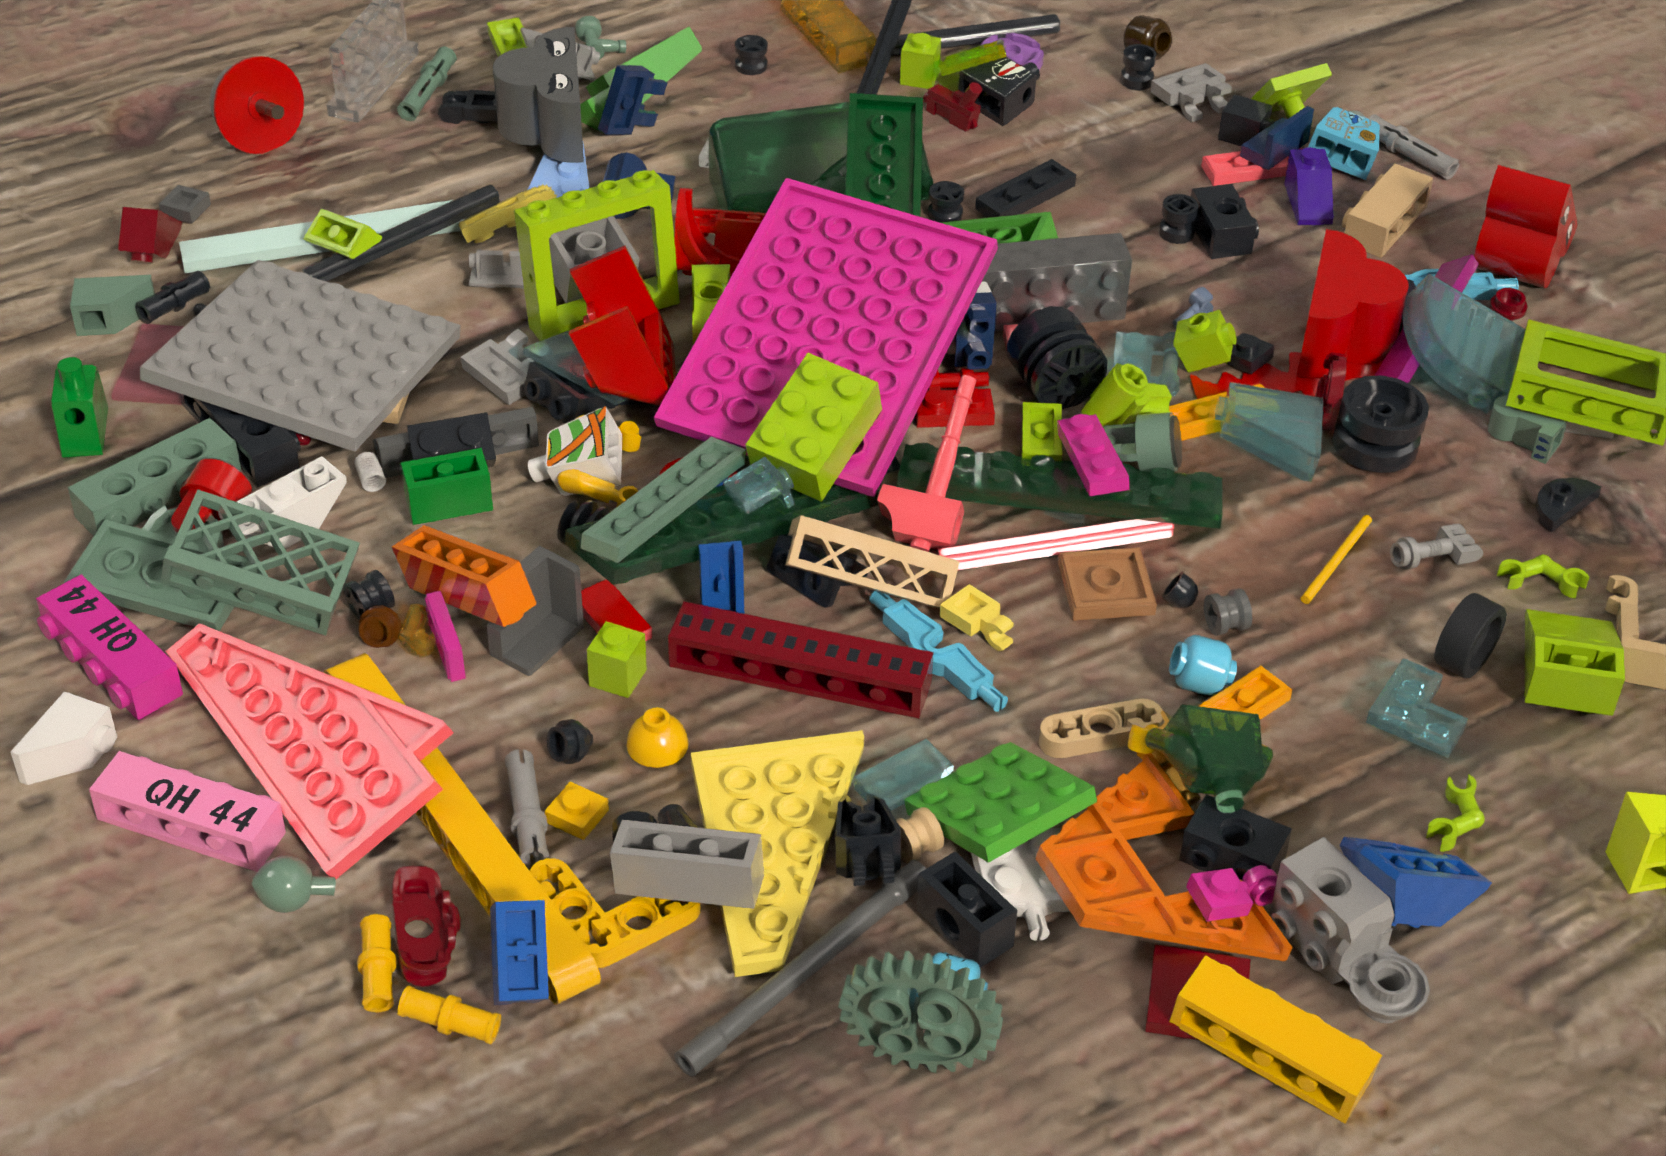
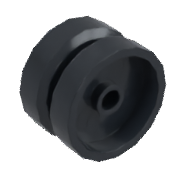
[1332,375,1429,473]

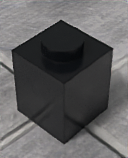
[1218,94,1275,146]

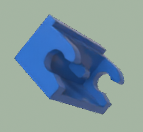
[490,900,549,1005]

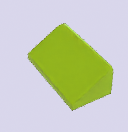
[303,208,383,259]

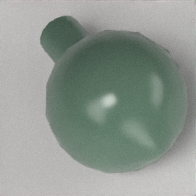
[252,855,336,913]

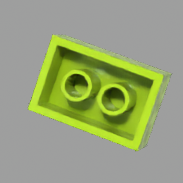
[745,353,882,502]

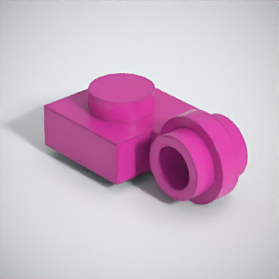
[1186,865,1278,921]

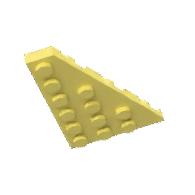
[691,730,864,977]

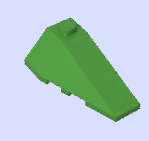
[942,212,1058,244]

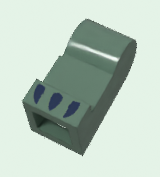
[1487,396,1568,464]

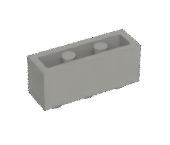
[610,820,764,909]

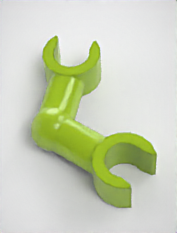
[1497,554,1590,598]
[1426,774,1485,852]

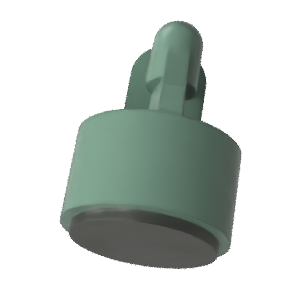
[1103,412,1182,474]

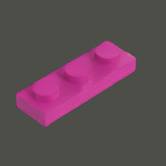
[1057,414,1129,496]

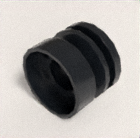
[1007,306,1108,409]

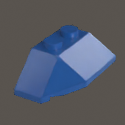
[1339,837,1492,928]

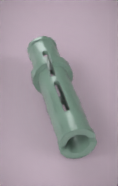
[397,46,457,121]

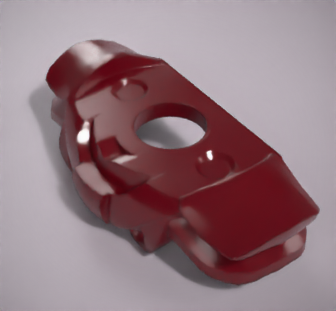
[392,866,461,987]

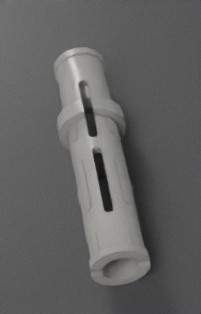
[1368,114,1459,180]
[505,749,549,868]

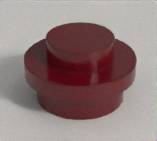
[1489,288,1528,321]

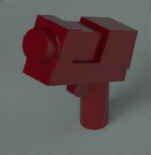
[923,82,982,132]

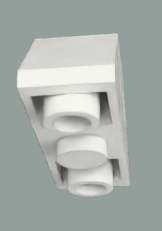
[218,456,347,549]

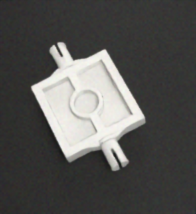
[971,828,1070,941]

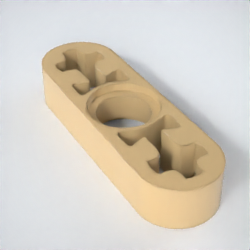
[1039,699,1163,758]

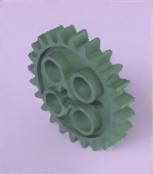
[838,951,1003,1073]

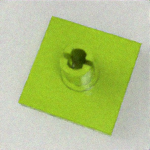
[1251,63,1332,125]

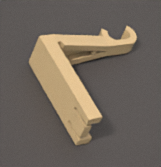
[1605,575,1666,690]

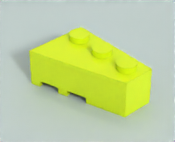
[1605,792,1666,894]

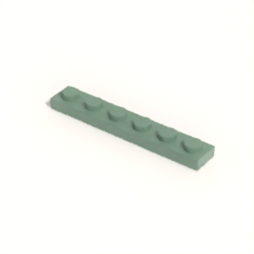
[581,437,746,563]

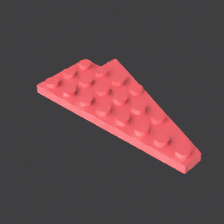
[166,623,454,879]

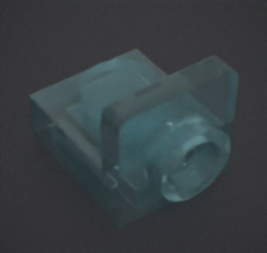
[723,457,795,514]

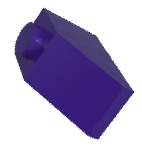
[1284,147,1334,225]

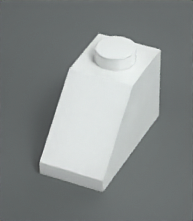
[11,691,117,785]

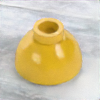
[626,707,689,768]

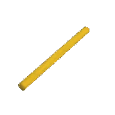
[1301,515,1372,604]

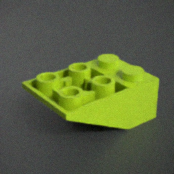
[1524,609,1625,716]

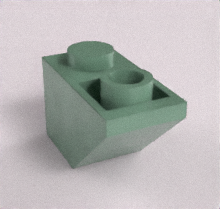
[70,275,155,336]

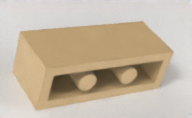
[1342,164,1433,258]

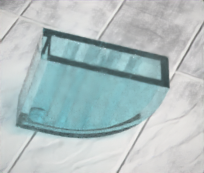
[1403,274,1526,414]

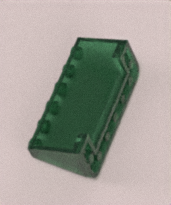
[708,102,934,213]

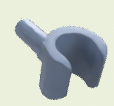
[1172,287,1213,328]

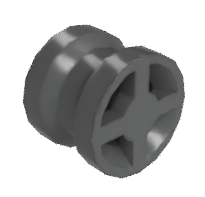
[1204,588,1253,636]

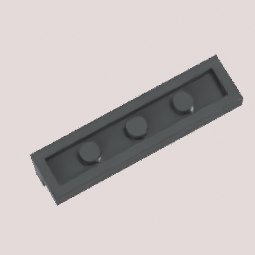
[373,406,539,478]

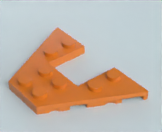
[1035,753,1293,961]

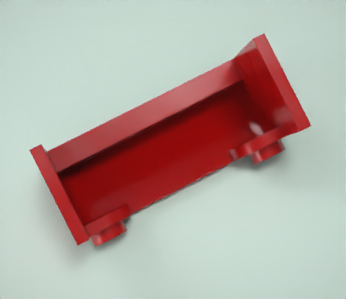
[569,245,676,406]

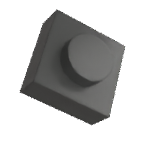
[159,185,211,224]

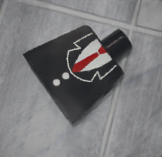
[958,56,1040,126]

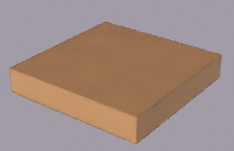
[1058,547,1157,621]

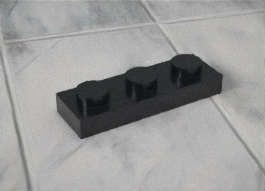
[975,159,1076,218]

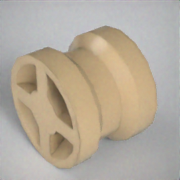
[895,807,944,863]

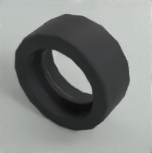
[1434,593,1507,679]

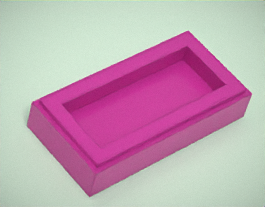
[425,591,466,682]

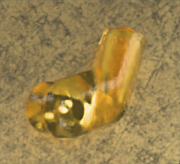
[398,604,436,658]

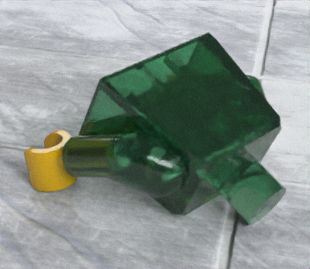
[1127,704,1273,813]

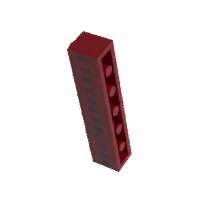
[668,601,934,719]

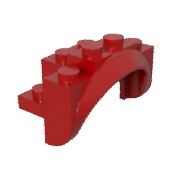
[674,188,766,278]

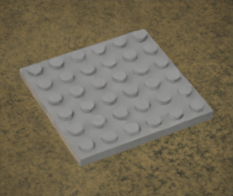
[140,260,461,452]

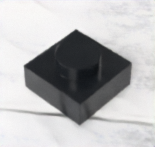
[1225,332,1274,375]

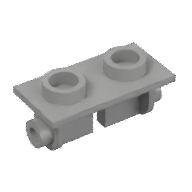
[469,249,524,289]

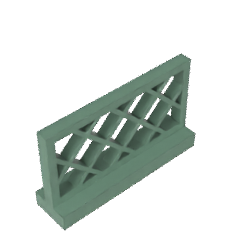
[161,490,360,636]

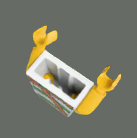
[528,406,641,508]

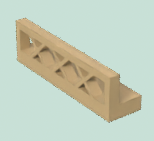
[786,515,960,609]

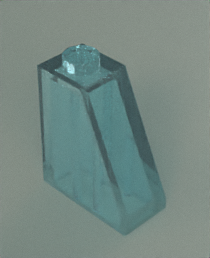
[1215,382,1323,482]

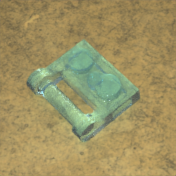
[1112,332,1180,396]

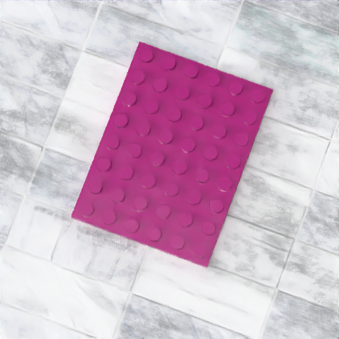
[654,178,998,497]

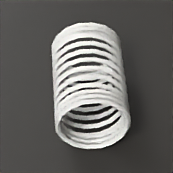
[355,452,386,492]

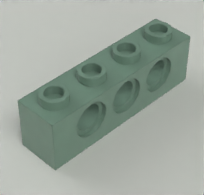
[68,418,241,536]

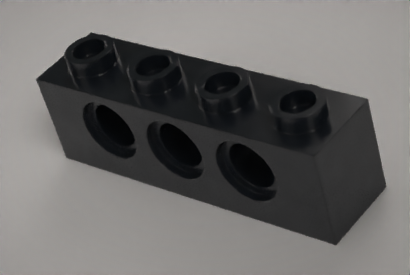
[180,394,301,488]

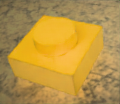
[545,781,609,840]

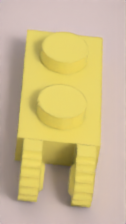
[458,184,557,243]

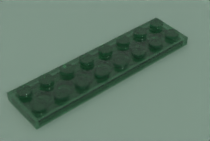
[897,443,1223,529]
[564,475,880,585]

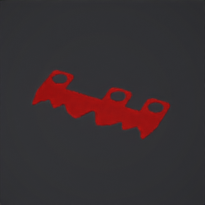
[1190,352,1384,434]

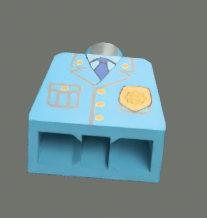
[1308,107,1380,180]

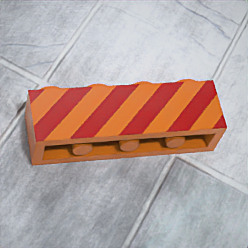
[392,525,537,627]

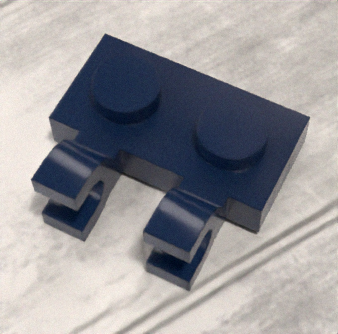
[598,65,668,135]

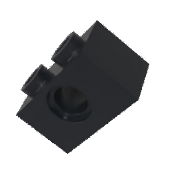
[1191,184,1259,259]
[1179,794,1292,880]
[916,851,1018,968]

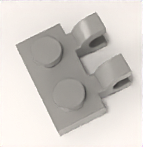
[1151,63,1232,123]
[460,329,552,405]

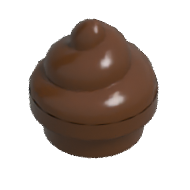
[359,605,402,648]

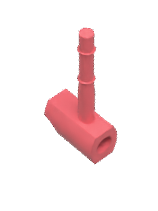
[877,375,976,552]

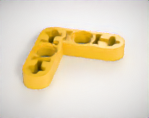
[529,858,701,968]

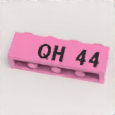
[89,751,286,872]

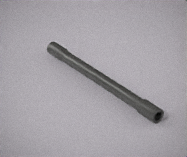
[674,860,926,1077]

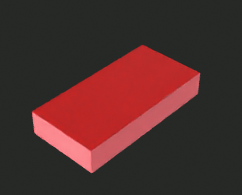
[581,579,652,641]

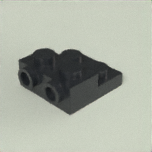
[523,355,634,424]

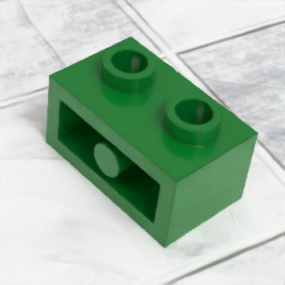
[401,448,493,525]

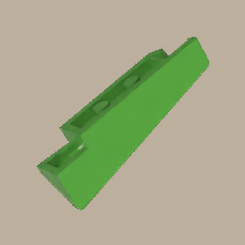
[580,27,702,133]

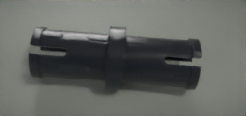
[135,270,210,324]

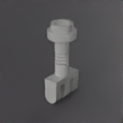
[1390,524,1484,570]

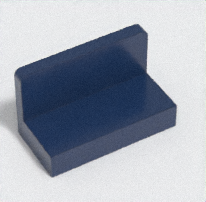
[1240,106,1314,170]

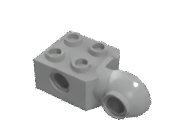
[1270,837,1430,1023]

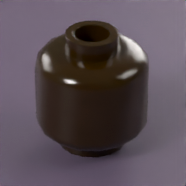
[1123,15,1172,60]

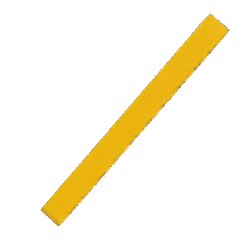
[324,653,601,1005]

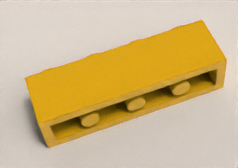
[1170,955,1382,1124]

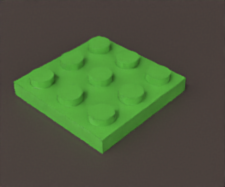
[904,742,1097,863]

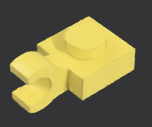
[940,584,1014,651]

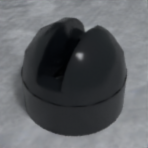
[1162,571,1198,608]

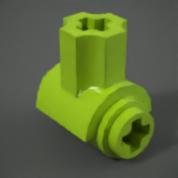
[1081,363,1172,427]

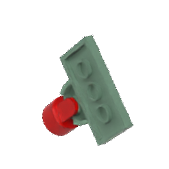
[64,458,252,631]

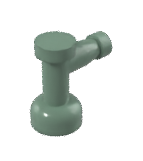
[575,16,626,60]

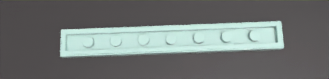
[179,199,469,273]

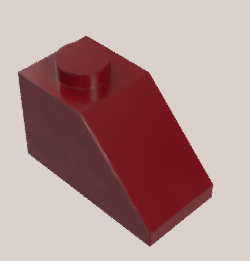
[118,207,182,264]

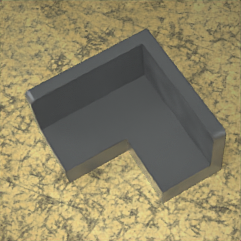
[487,545,584,676]

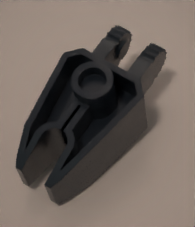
[835,794,901,886]

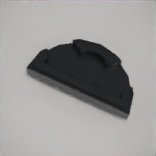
[1535,478,1602,532]

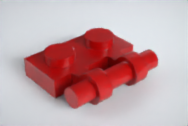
[915,368,995,428]

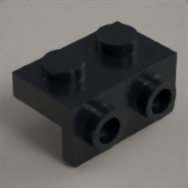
[407,412,496,480]
[766,532,868,608]

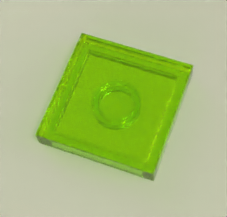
[939,39,1007,76]

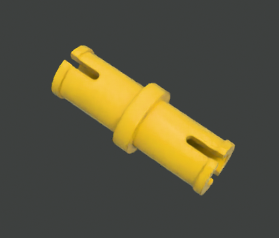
[357,914,397,1013]
[397,985,502,1044]

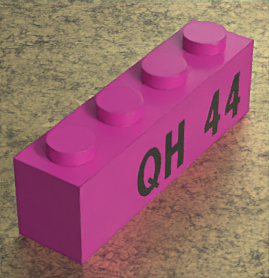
[36,574,183,720]

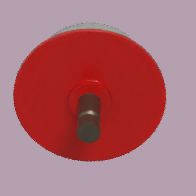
[210,56,304,154]

